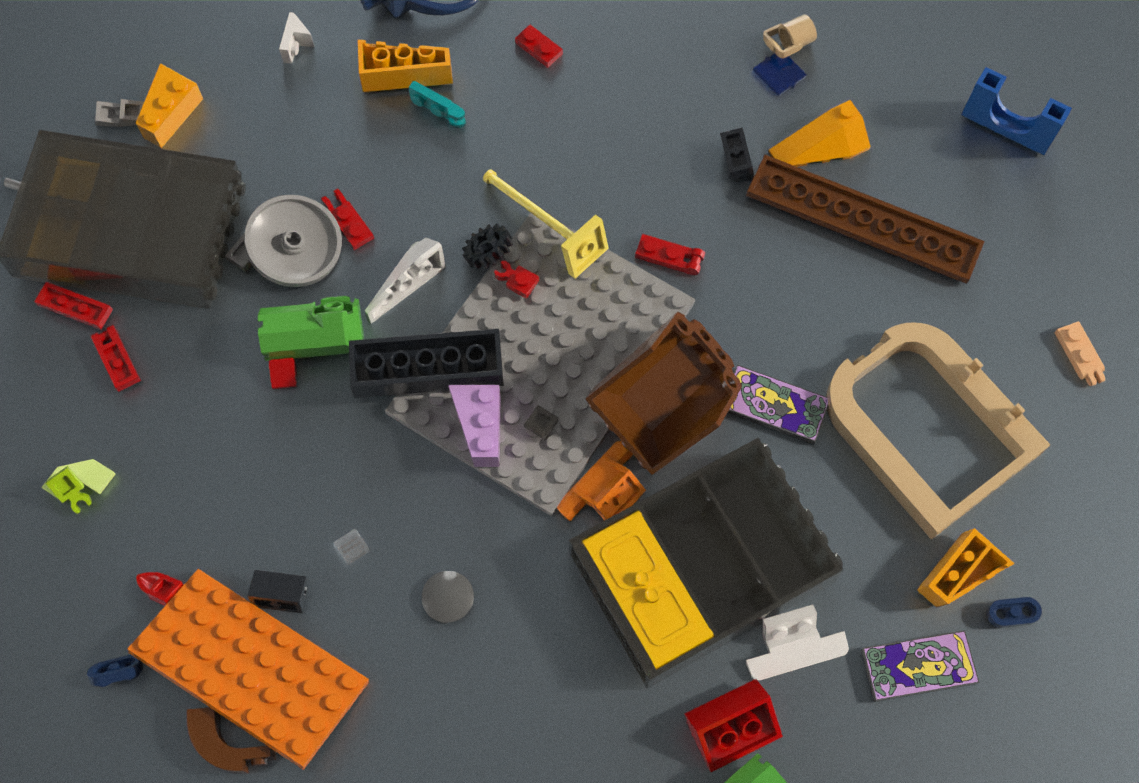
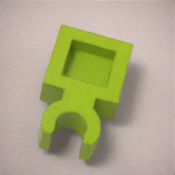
[45,466,92,514]

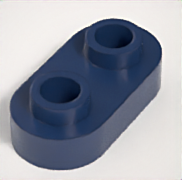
[987,597,1042,628]
[87,655,144,687]

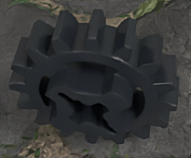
[462,223,513,270]

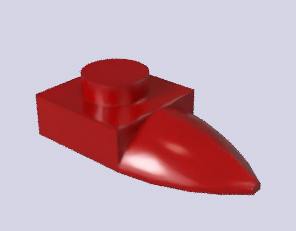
[136,572,184,606]

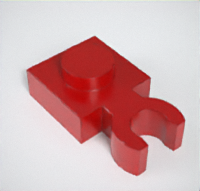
[494,260,539,299]

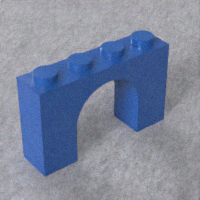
[961,67,1072,155]

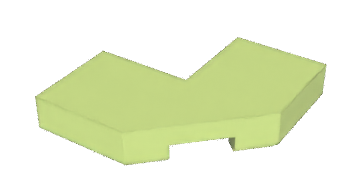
[41,459,116,502]

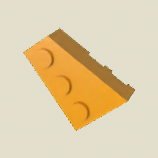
[136,63,203,148]
[917,528,1015,607]

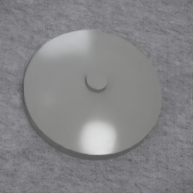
[244,195,342,287]

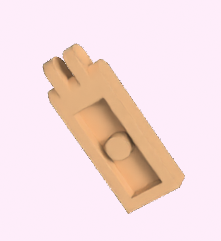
[1055,321,1105,386]

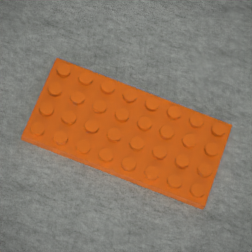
[127,569,369,770]

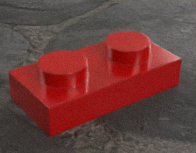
[515,24,563,68]

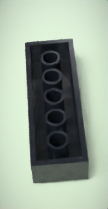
[349,329,504,398]

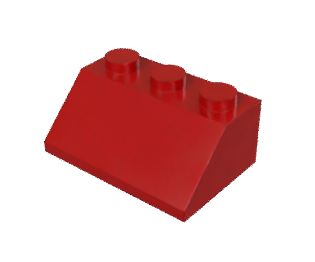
[684,679,783,772]

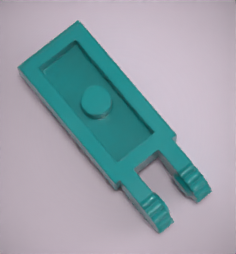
[409,81,466,128]

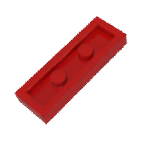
[34,282,113,330]

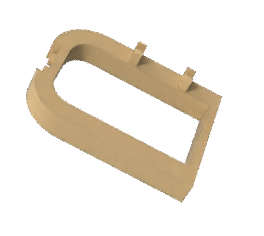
[826,322,1050,540]

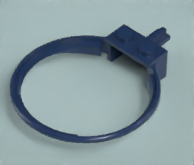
[360,0,480,18]

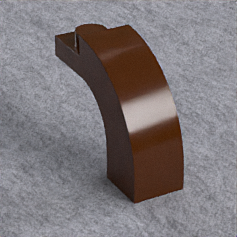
[187,707,276,774]

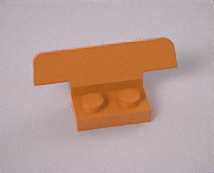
[557,441,646,525]

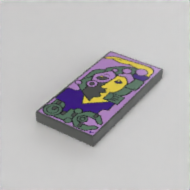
[727,365,828,444]
[861,630,980,702]

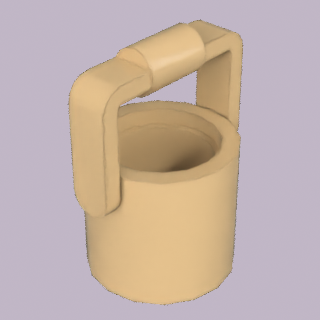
[763,14,817,58]

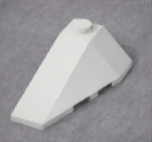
[365,238,446,324]

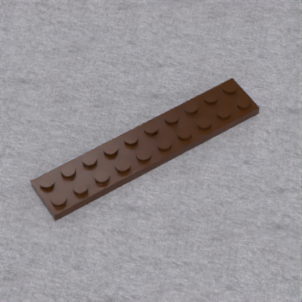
[746,155,985,284]

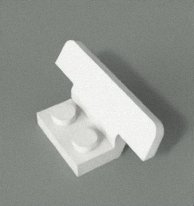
[746,605,849,680]

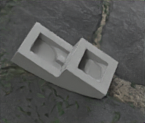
[95,99,144,127]

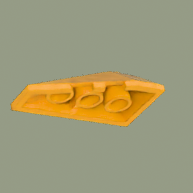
[768,100,871,167]

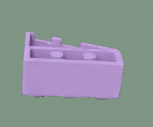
[449,385,501,467]

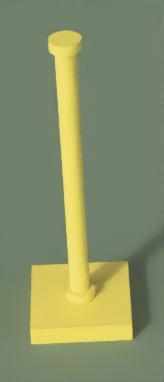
[483,169,609,279]

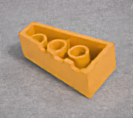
[358,40,453,92]

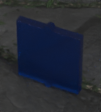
[753,53,807,96]

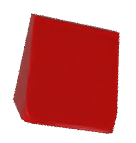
[269,358,297,389]

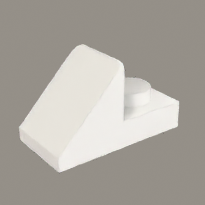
[279,12,314,64]

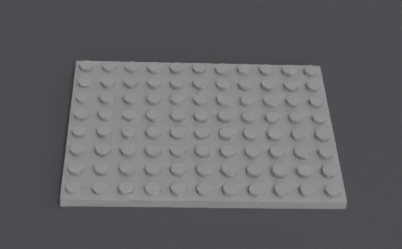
[385,213,695,516]

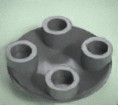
[422,571,474,624]

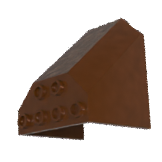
[585,312,742,475]

